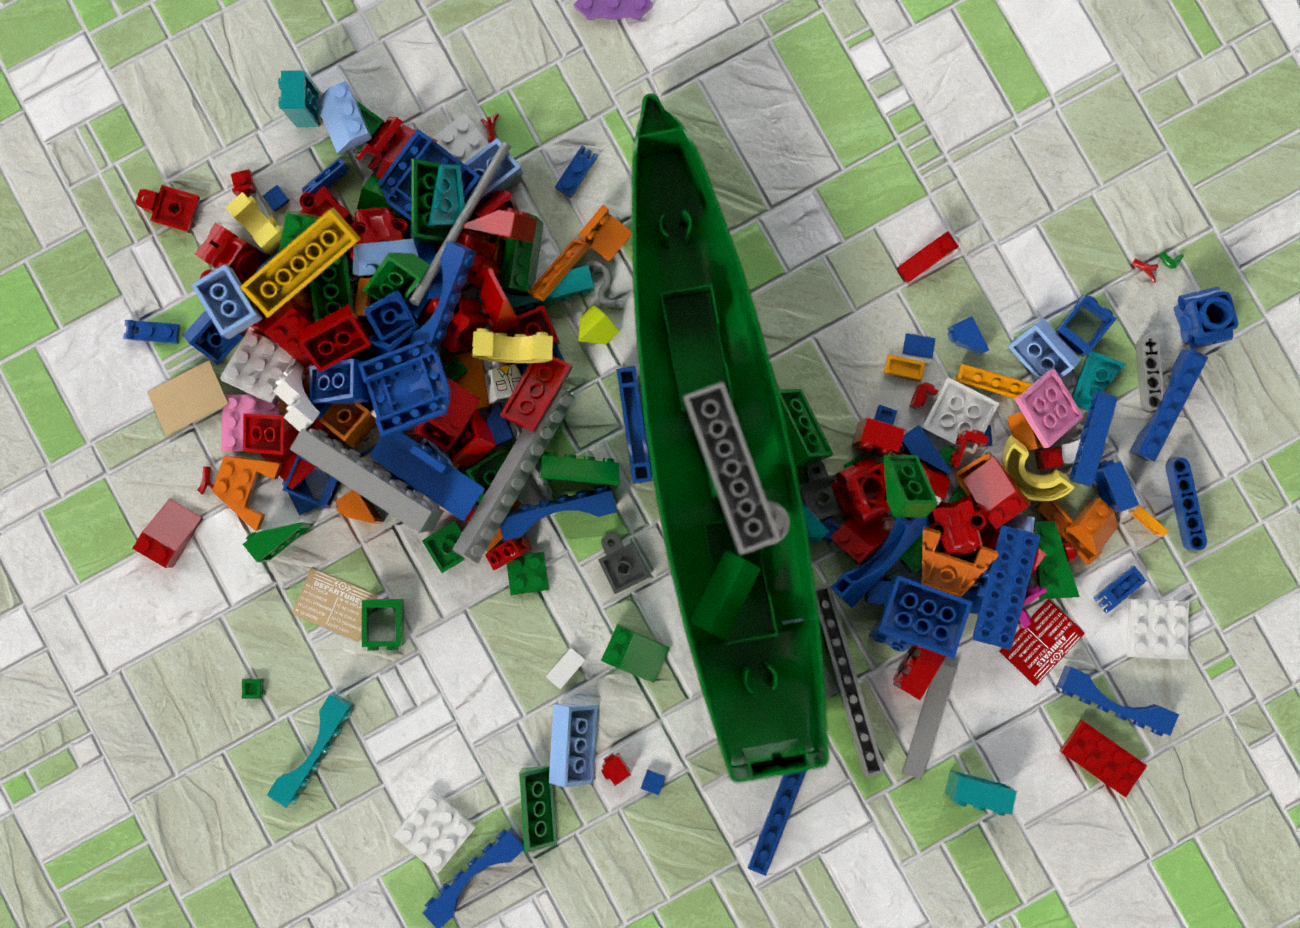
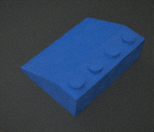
[878,575,973,659]

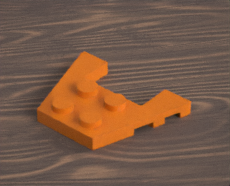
[212,456,283,531]
[922,526,999,598]

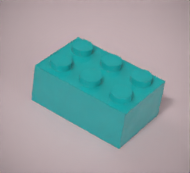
[278,70,319,128]
[945,770,1017,816]

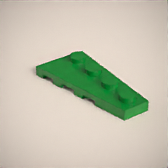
[1034,521,1080,599]

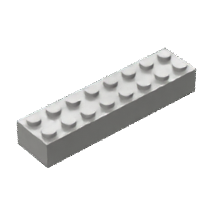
[683,382,780,554]
[290,428,444,533]

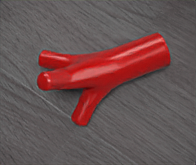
[481,113,499,142]
[1131,258,1159,283]
[197,466,214,495]

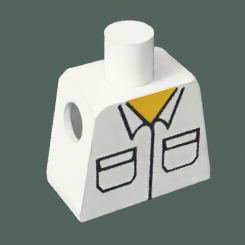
[485,361,522,405]

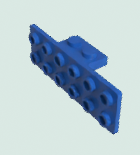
[369,431,484,521]
[972,525,1040,650]

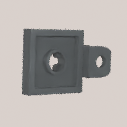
[799,461,843,519]
[598,532,650,594]

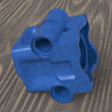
[1173,287,1238,349]

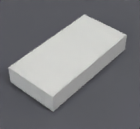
[546,647,586,689]

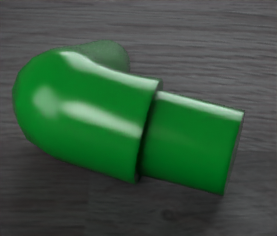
[1158,251,1184,269]

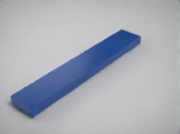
[747,771,806,876]

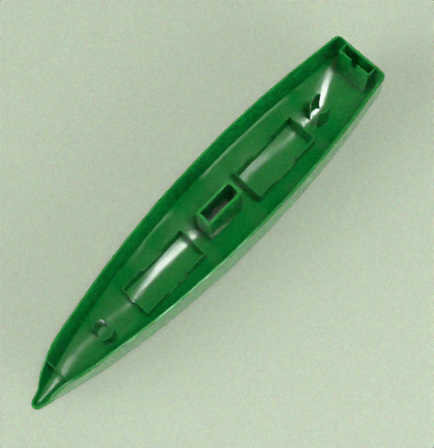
[631,93,829,783]

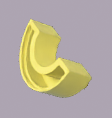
[226,192,283,256]
[473,329,553,363]
[1002,436,1075,502]

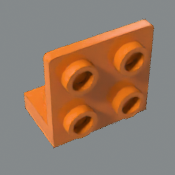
[579,205,632,262]

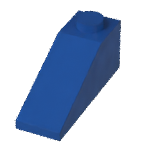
[900,425,952,475]

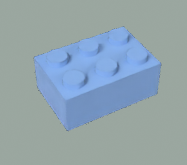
[191,264,263,339]

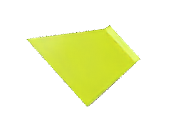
[578,305,620,345]

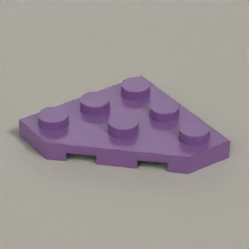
[574,0,653,20]

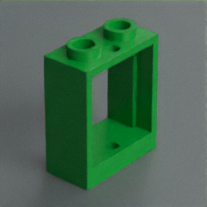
[362,599,404,651]

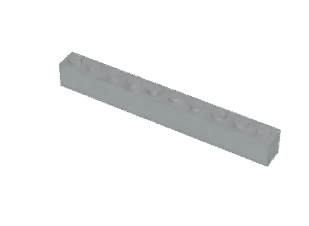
[452,387,575,564]
[815,582,885,779]

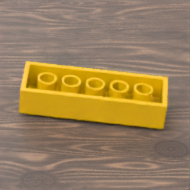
[240,207,361,317]

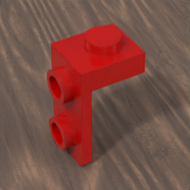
[950,429,989,469]
[485,534,533,570]

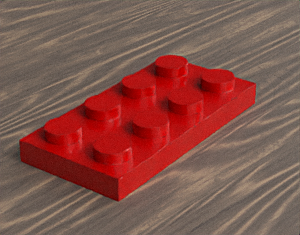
[500,356,573,433]
[1059,720,1147,798]

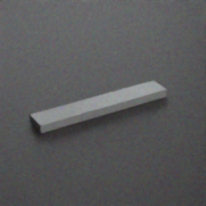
[902,663,956,779]

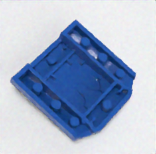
[378,129,481,221]
[358,340,451,438]

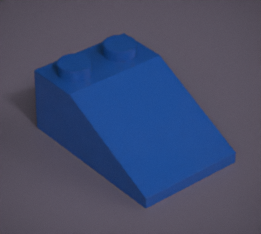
[309,359,369,405]

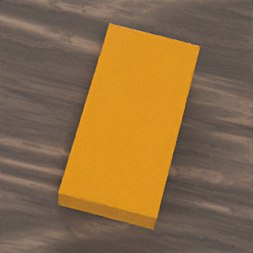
[883,354,925,382]
[1128,505,1168,536]

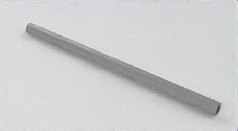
[410,142,511,305]

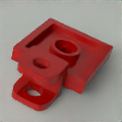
[355,117,403,170]
[135,185,200,233]

